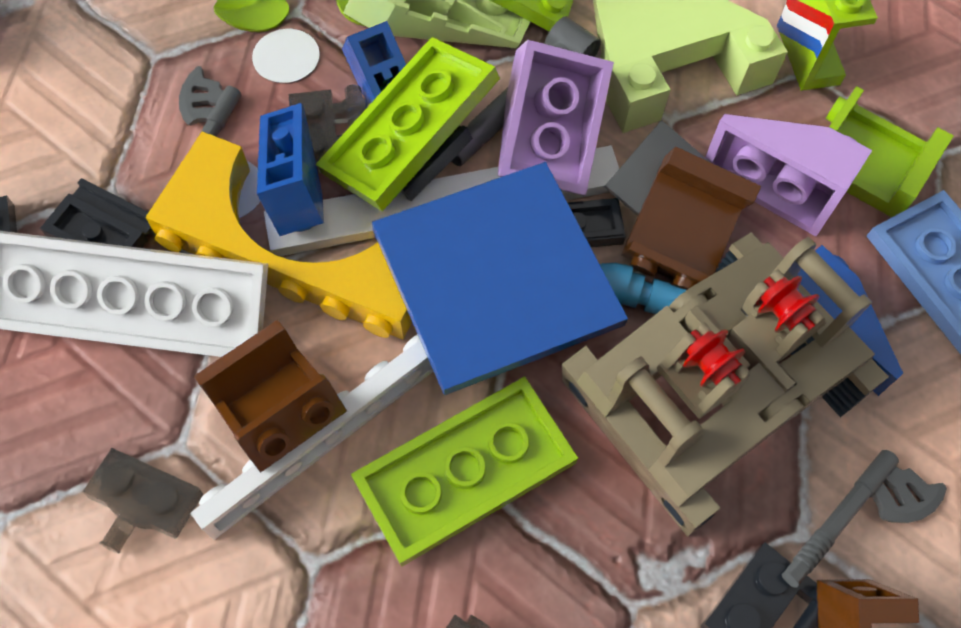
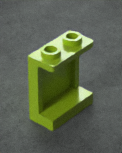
[825,86,954,217]

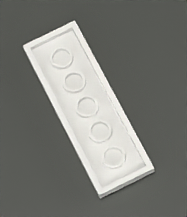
[0,231,268,357]

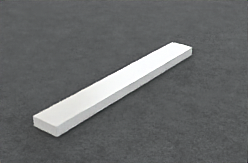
[264,145,619,256]

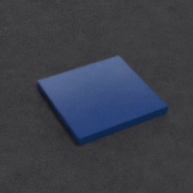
[372,162,628,396]

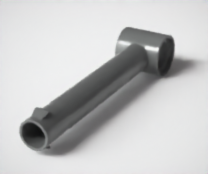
[451,16,601,166]

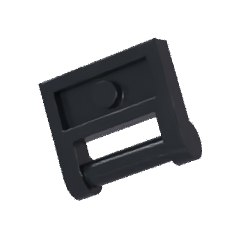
[700,542,819,628]

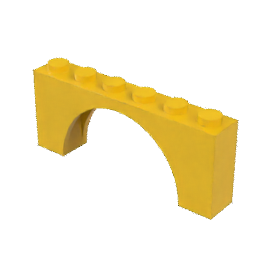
[145,131,412,340]

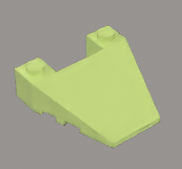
[343,0,530,48]
[593,0,788,133]

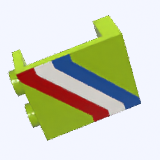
[777,0,878,91]

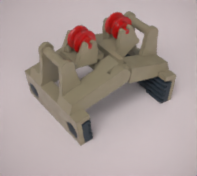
[562,232,889,537]

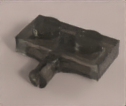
[82,448,203,554]

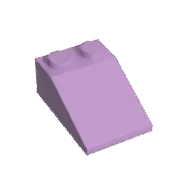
[498,40,614,196]
[705,114,872,237]

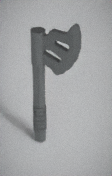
[179,66,242,138]
[782,450,947,588]

